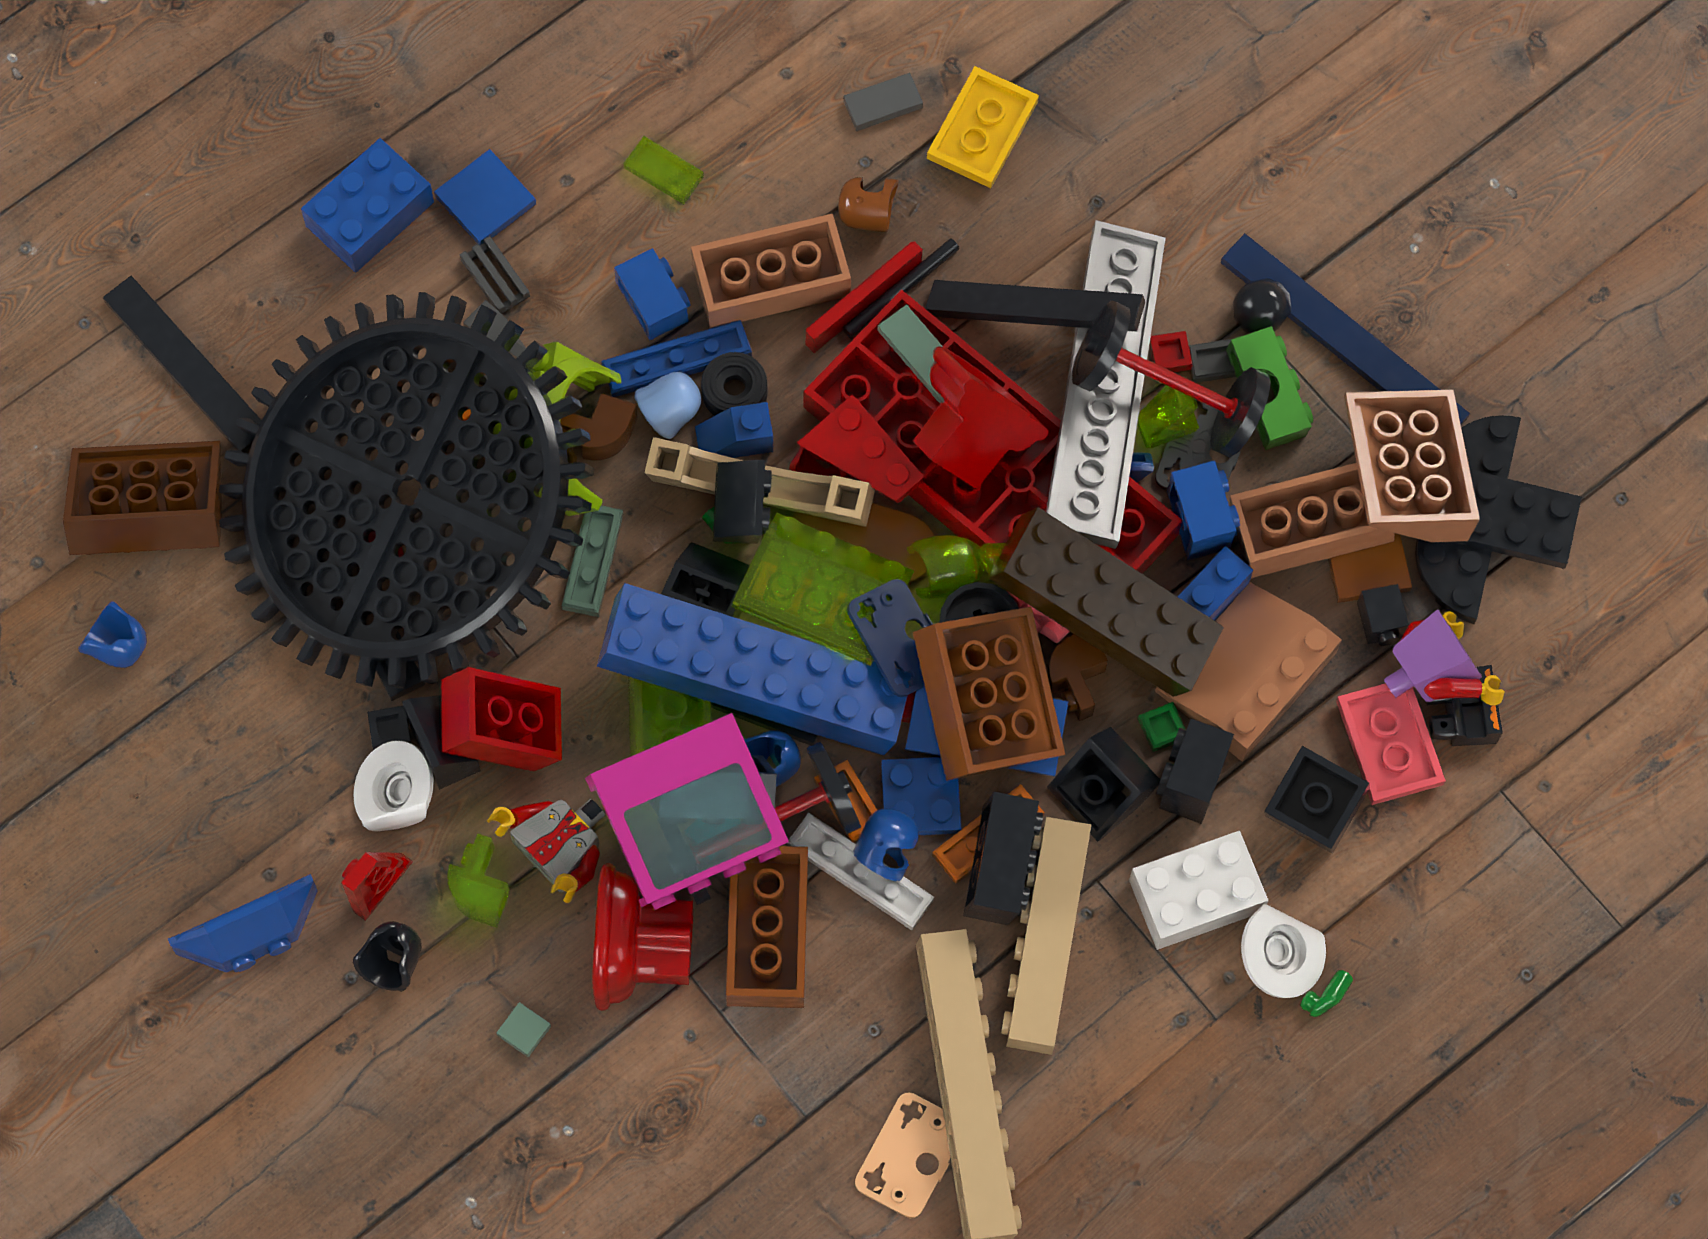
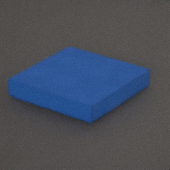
[434,149,536,246]

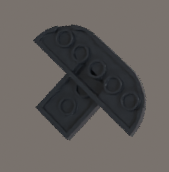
[1416,415,1582,624]

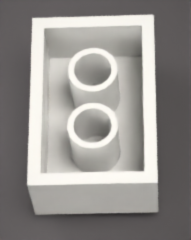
[1129,830,1268,950]

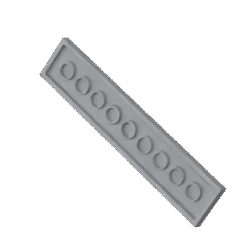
[1046,220,1166,549]

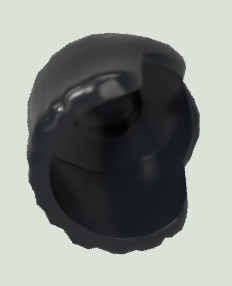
[353,921,422,992]

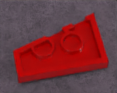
[341,852,413,921]

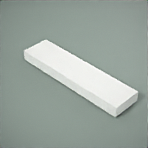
[787,813,934,930]

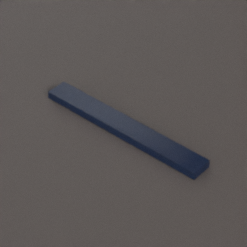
[1220,233,1470,425]

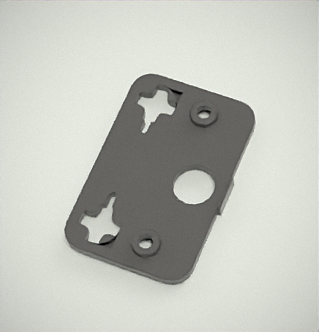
[1155,395,1241,489]

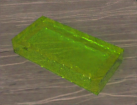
[624,136,704,205]

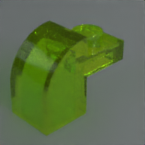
[447,833,510,928]

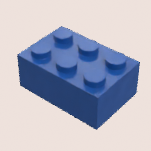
[301,138,434,273]

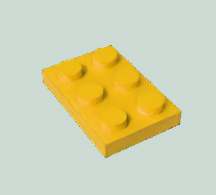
[927,66,1039,188]

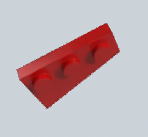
[797,394,926,503]

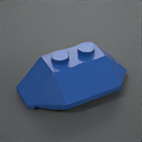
[168,874,318,972]

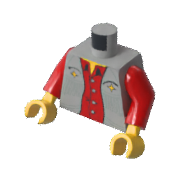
[487,799,605,903]

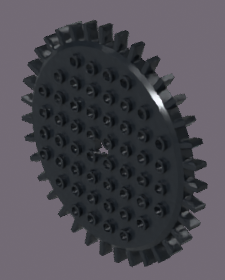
[219,292,594,688]

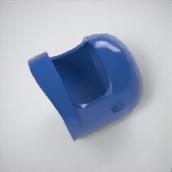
[853,808,919,881]

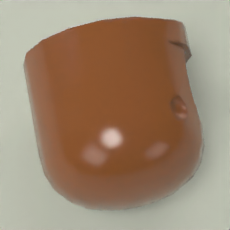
[838,177,899,232]

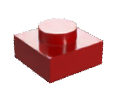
[1149,331,1192,372]

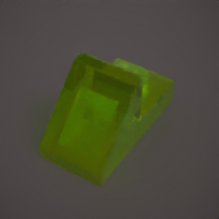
[1137,377,1199,448]

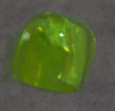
[907,535,986,600]

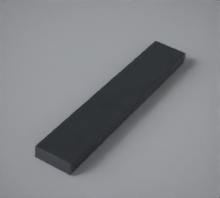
[103,275,262,453]
[925,280,1145,332]

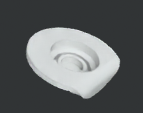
[354,741,434,831]
[1241,903,1326,998]

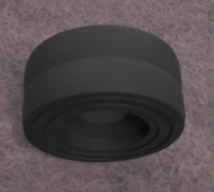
[701,352,768,416]

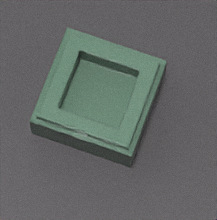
[496,1002,551,1058]

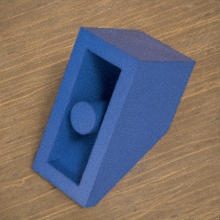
[695,402,773,458]

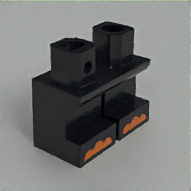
[1426,665,1503,746]

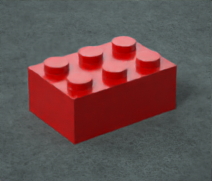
[441,667,562,771]

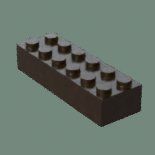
[988,507,1224,697]

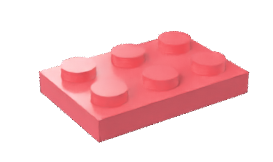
[1336,683,1446,805]

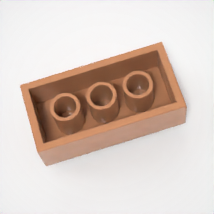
[691,214,851,329]
[1230,463,1395,578]

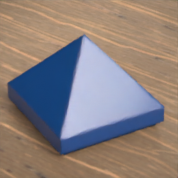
[1129,453,1154,482]

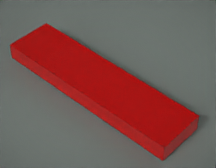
[805,241,923,353]

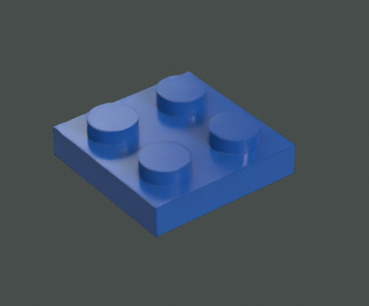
[881,757,961,835]

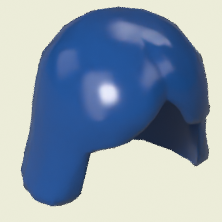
[78,602,147,668]
[744,730,801,787]

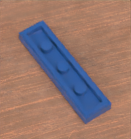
[601,320,752,397]

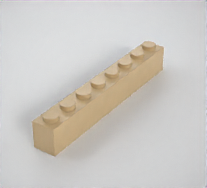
[916,929,1022,1239]

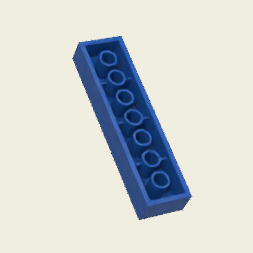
[597,583,911,755]

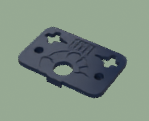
[847,579,933,697]

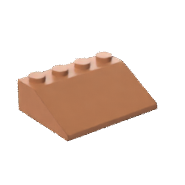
[1344,390,1480,542]
[1155,582,1342,762]

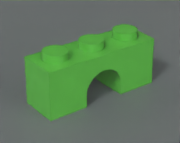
[1226,326,1313,450]

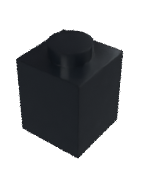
[1357,584,1409,646]

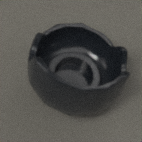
[1233,278,1292,333]

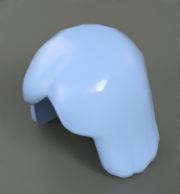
[634,372,701,439]

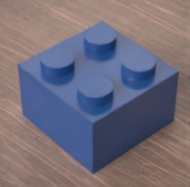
[1166,460,1240,560]

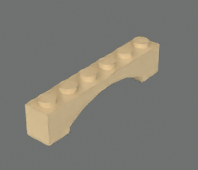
[644,437,875,527]

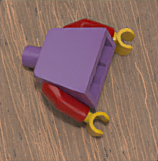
[1384,610,1505,705]

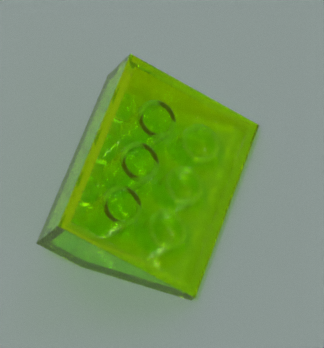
[731,513,914,666]

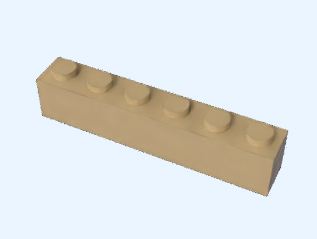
[1001,817,1091,1055]

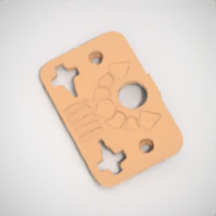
[855,1092,951,1218]

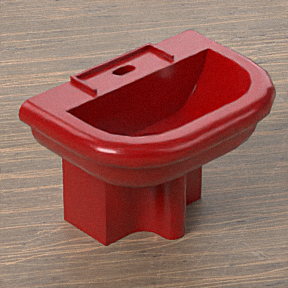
[913,346,1048,489]
[592,863,694,1011]

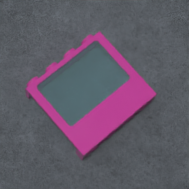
[585,713,789,910]

